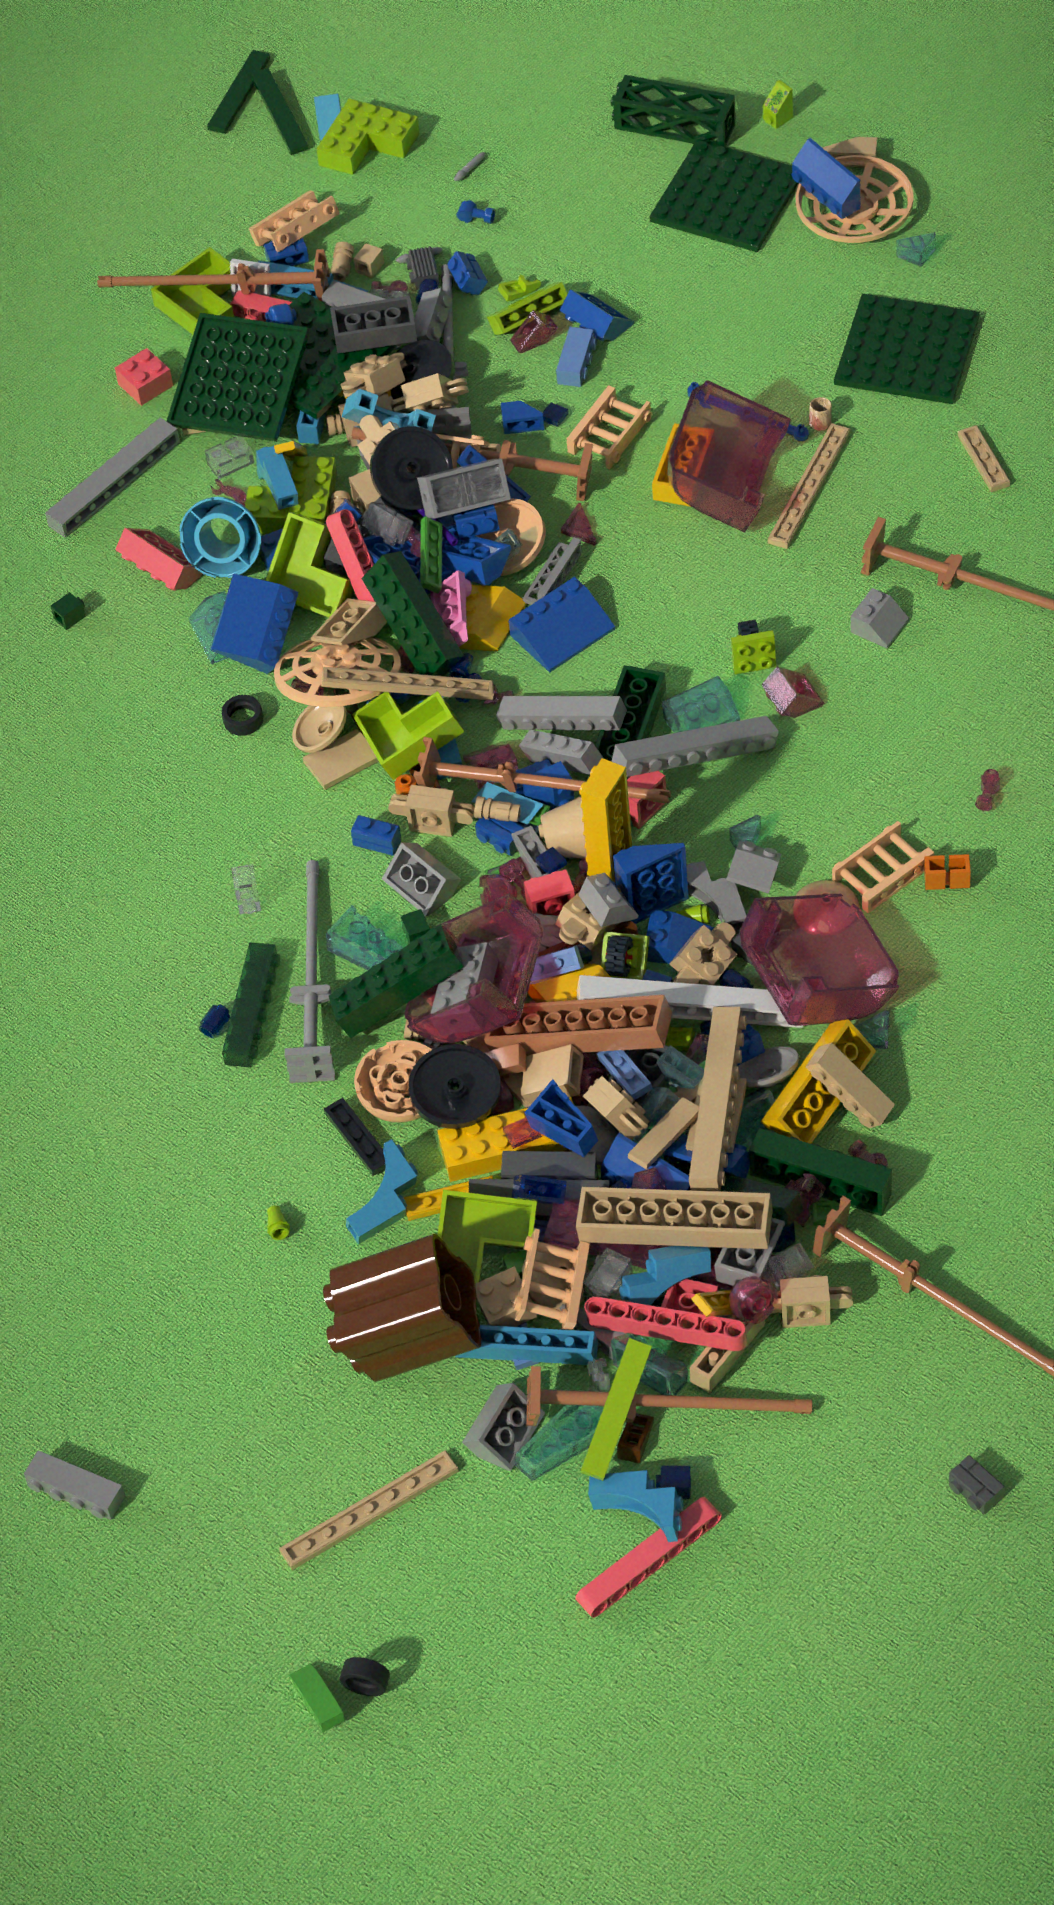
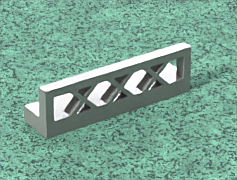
[523,537,582,605]

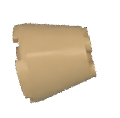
[538,796,587,859]

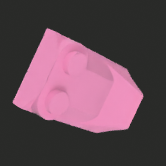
[430,570,472,647]

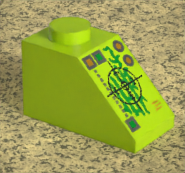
[763,80,793,129]

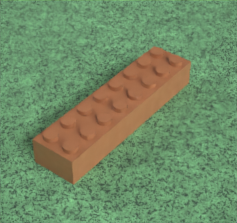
[484,995,672,1056]

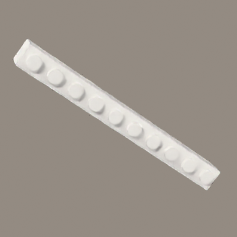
[577,975,806,1028]

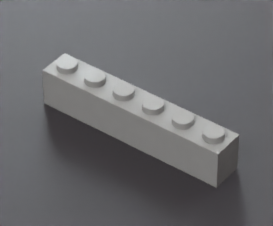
[496,696,627,731]

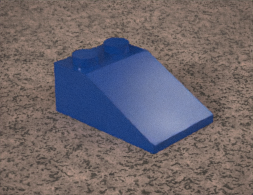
[646,910,714,964]

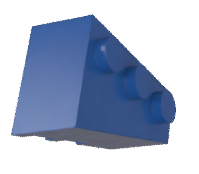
[525,1079,598,1157]

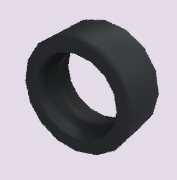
[222,695,263,736]
[339,1657,390,1696]

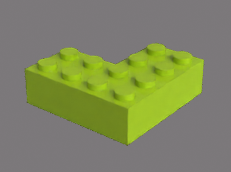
[316,98,420,175]
[151,247,234,335]
[245,456,337,534]
[265,512,354,618]
[352,691,464,780]
[437,1190,537,1284]

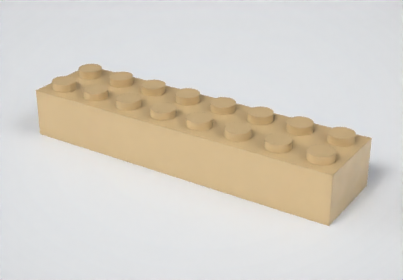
[576,1187,773,1249]

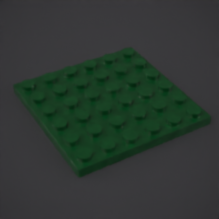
[649,139,798,252]
[289,292,395,420]
[834,293,980,404]
[166,313,310,442]

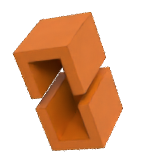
[924,854,971,890]

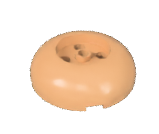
[354,1040,432,1123]

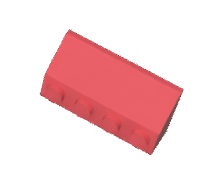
[115,528,203,591]

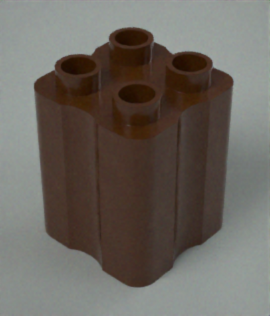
[323,1234,481,1382]

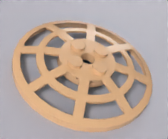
[796,155,913,243]
[274,636,401,707]

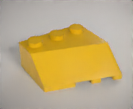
[459,585,527,651]
[520,963,611,1003]

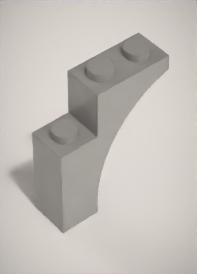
[687,861,747,934]

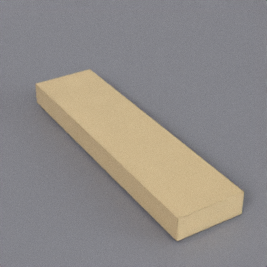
[958,425,1010,492]
[628,1097,699,1169]

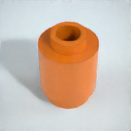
[395,774,417,795]

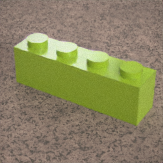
[487,282,567,335]

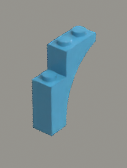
[256,446,298,510]
[346,1139,418,1245]
[619,1246,711,1321]
[588,1470,683,1542]

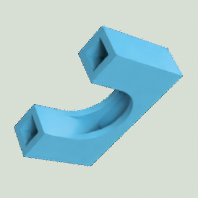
[342,389,436,431]

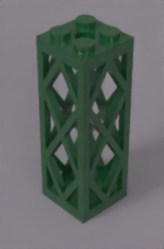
[611,75,736,147]

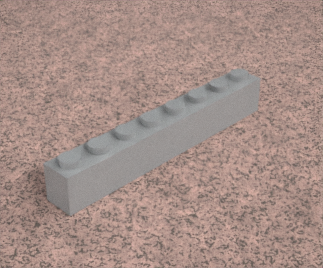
[45,418,180,538]
[612,716,779,777]

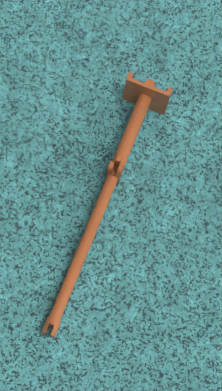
[97,249,330,301]
[352,427,593,501]
[861,517,1054,611]
[414,737,671,803]
[813,1196,1054,1377]
[526,1366,812,1426]

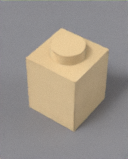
[354,243,384,278]

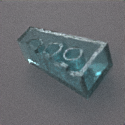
[326,905,403,971]
[515,1389,603,1481]

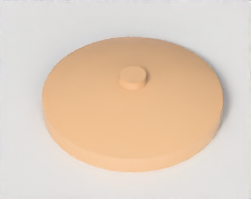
[476,499,546,576]

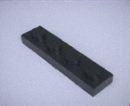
[324,1097,386,1176]

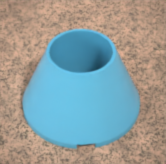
[179,497,261,578]

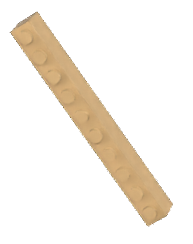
[689,1007,746,1192]

